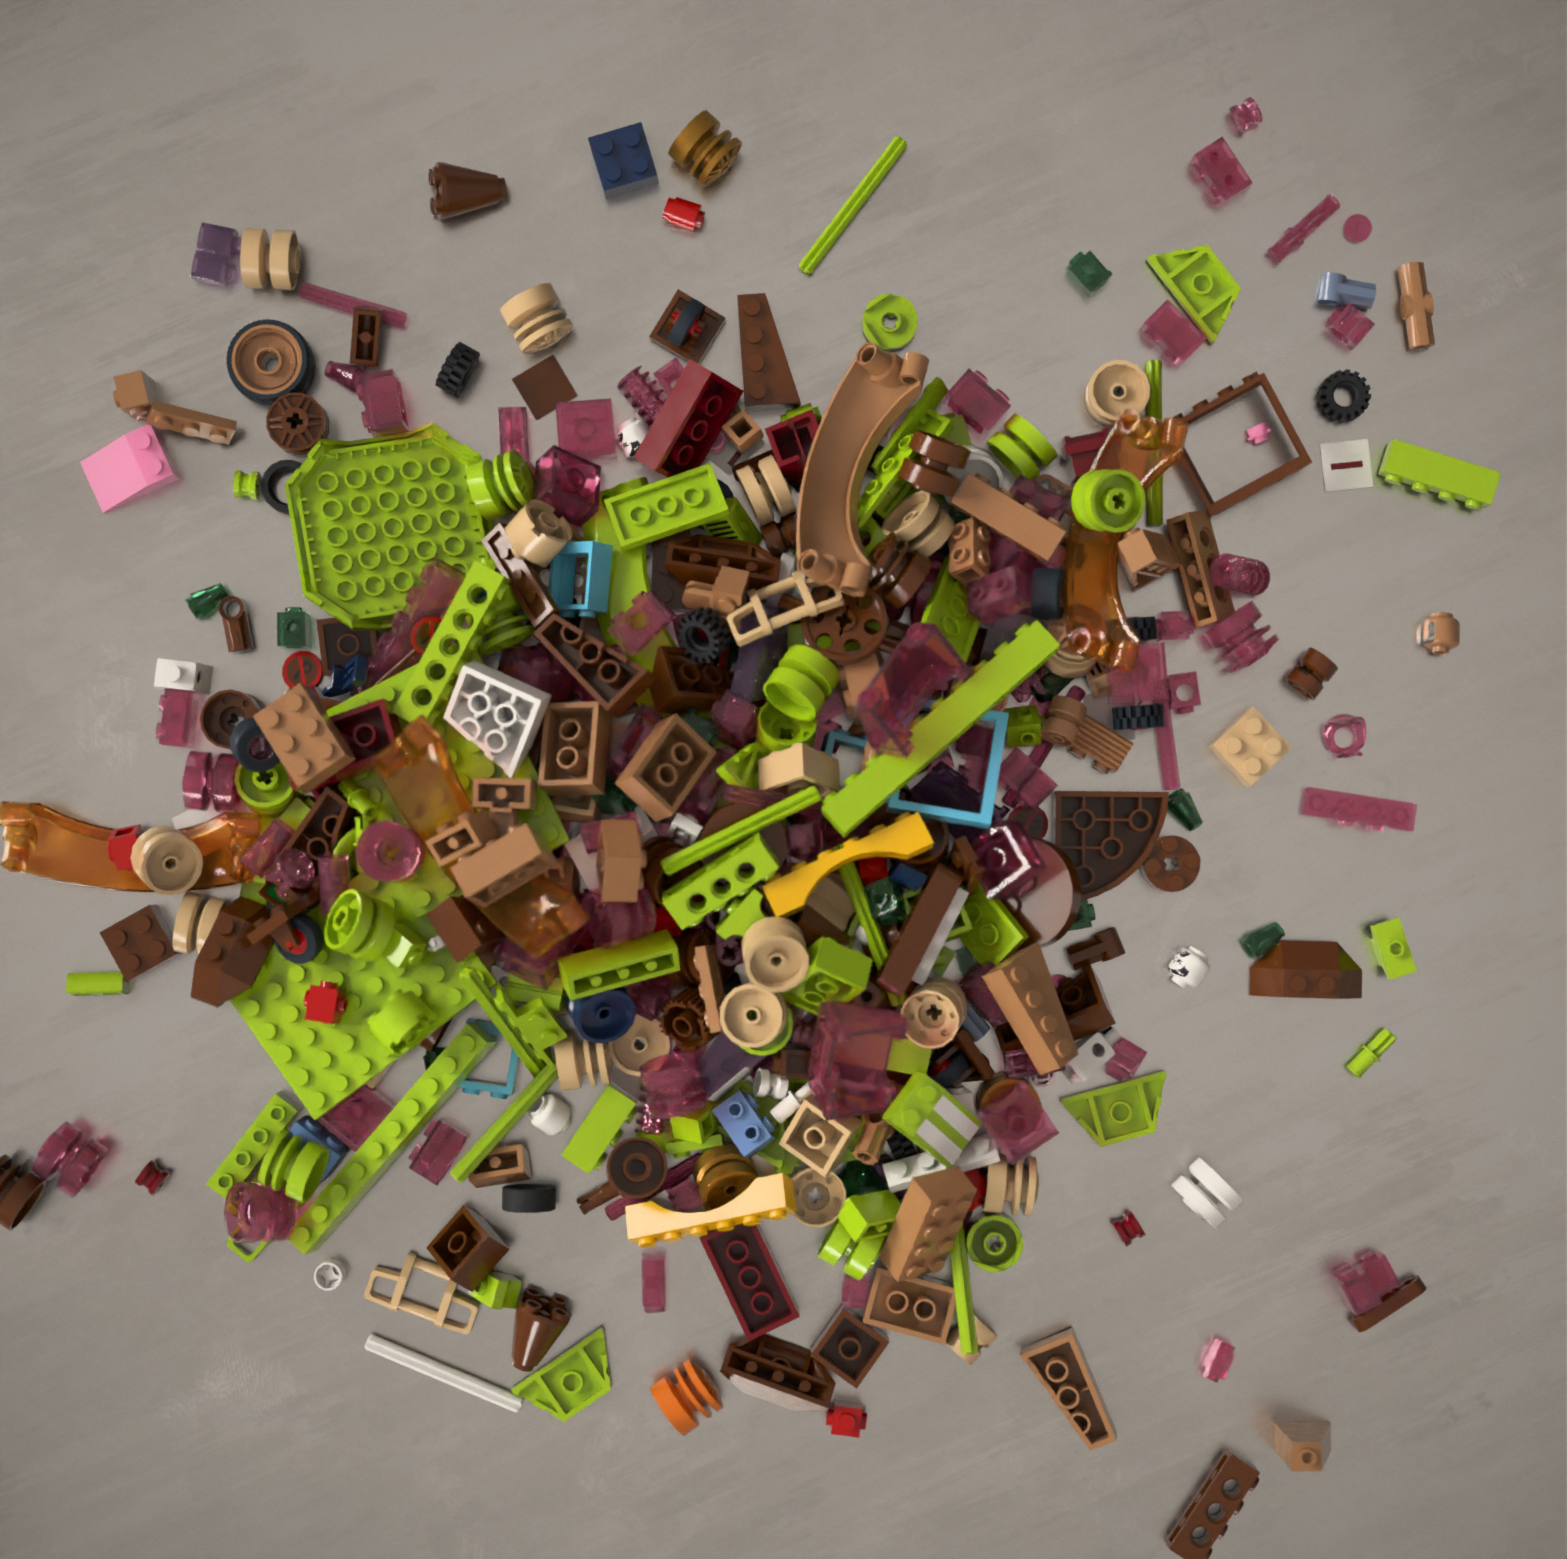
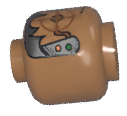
[1422,612,1460,655]

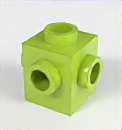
[1003,705,1045,748]

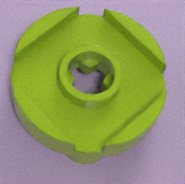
[862,294,918,351]

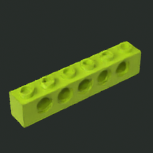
[392,560,511,731]

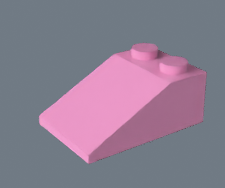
[80,424,180,513]

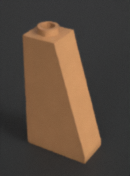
[1273,1421,1331,1471]

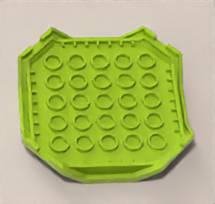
[284,422,498,631]

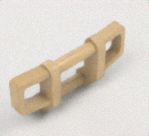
[727,570,844,646]
[364,1251,480,1334]

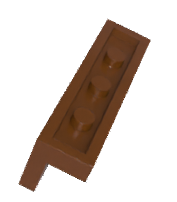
[481,523,560,628]

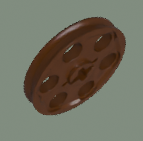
[801,585,888,665]

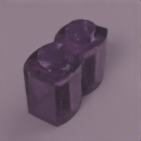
[191,222,242,287]

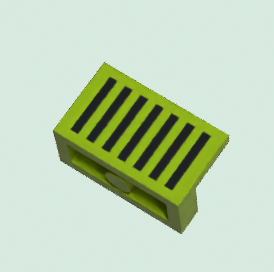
[702,497,763,545]

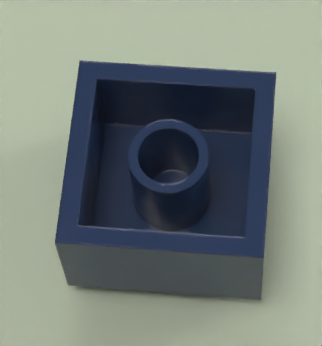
[588,122,659,199]

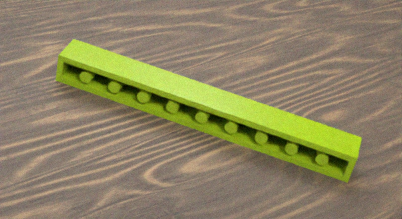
[821,620,1060,838]
[284,1023,497,1255]

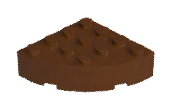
[1052,791,1169,901]

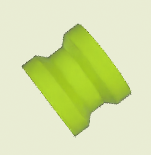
[233,470,261,500]

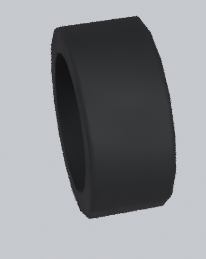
[261,460,302,515]
[502,1184,556,1213]

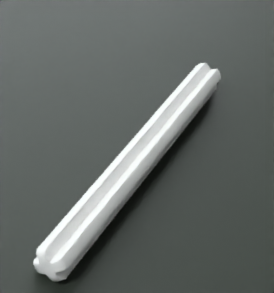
[365,1334,523,1412]

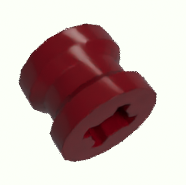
[135,1160,170,1196]
[1111,1211,1146,1247]

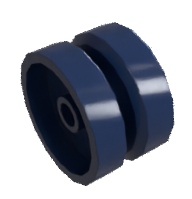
[564,986,636,1043]

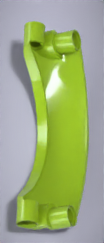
[582,477,722,729]

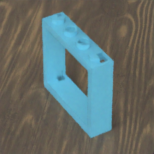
[885,696,1009,829]

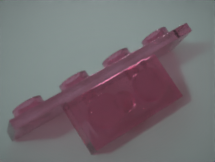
[1302,787,1417,832]

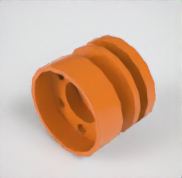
[650,1358,724,1436]

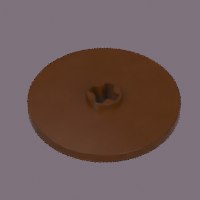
[700,802,787,886]

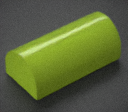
[66,971,129,996]

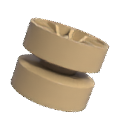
[240,228,300,290]

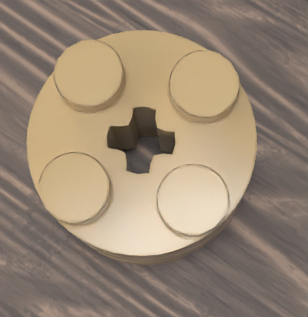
[504,499,572,567]

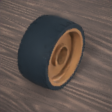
[226,319,314,406]

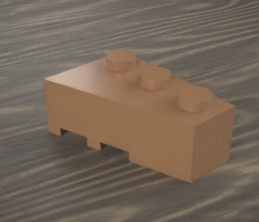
[1118,528,1182,592]

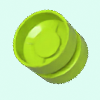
[763,645,840,722]
[817,1218,885,1281]

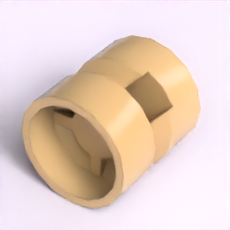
[946,1313,998,1365]

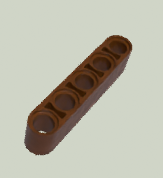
[874,861,963,998]

